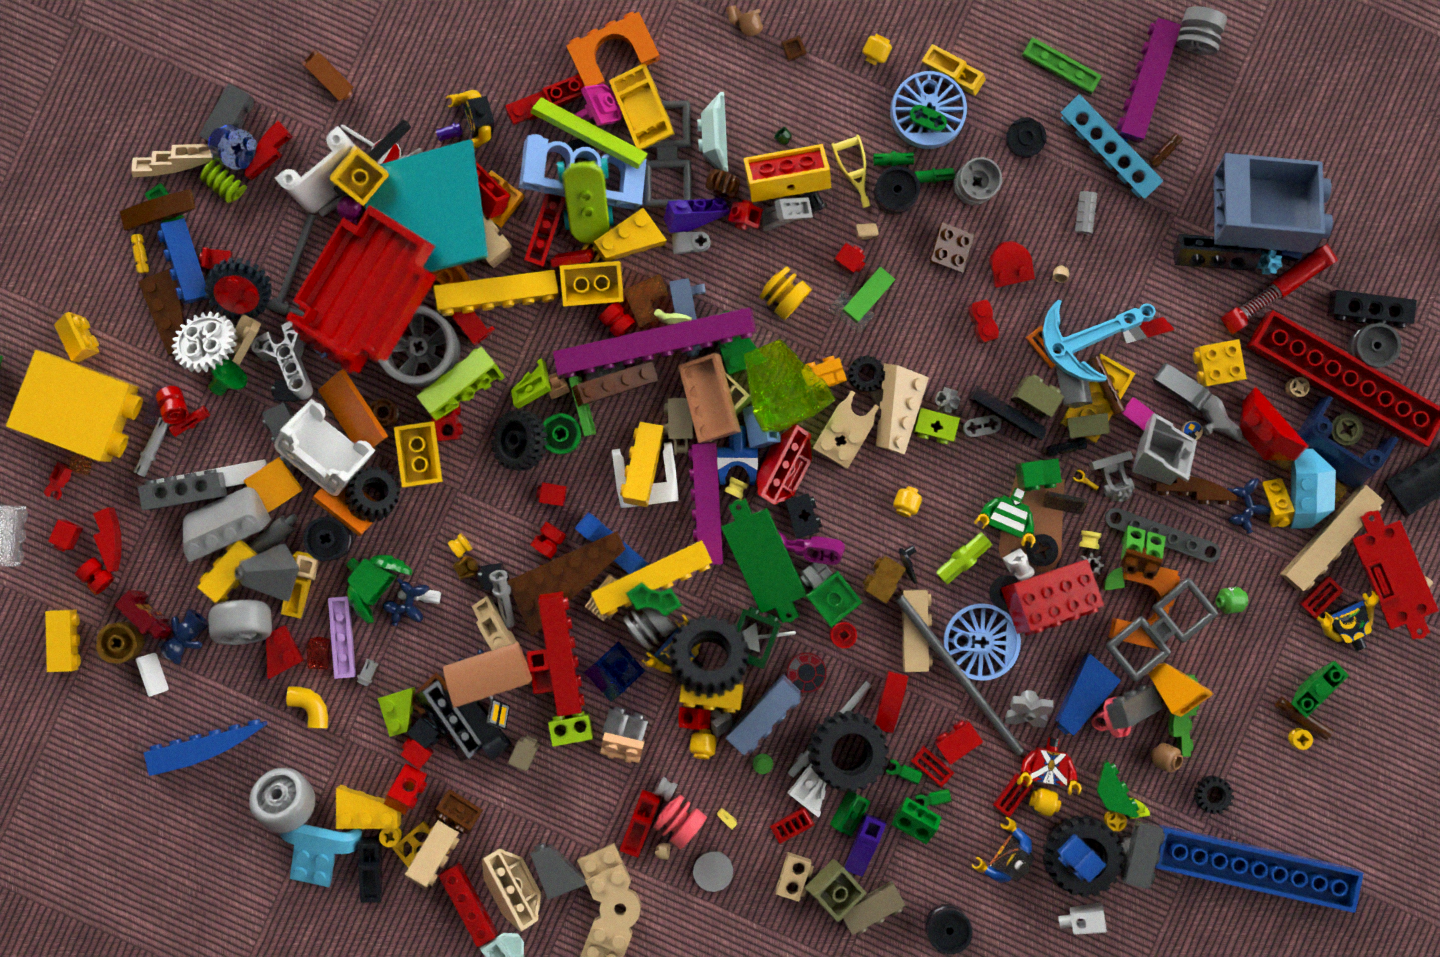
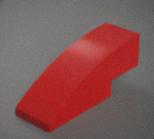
[244,120,293,181]
[93,507,122,573]
[875,670,909,733]
[619,789,661,858]

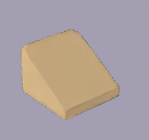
[856,223,879,240]
[296,555,318,581]

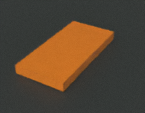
[318,369,388,449]

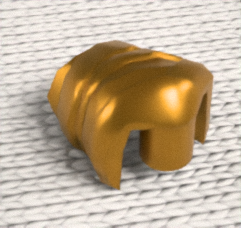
[452,556,478,580]

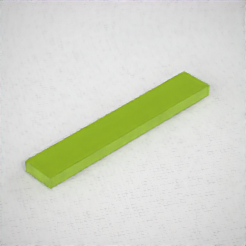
[531,97,648,169]

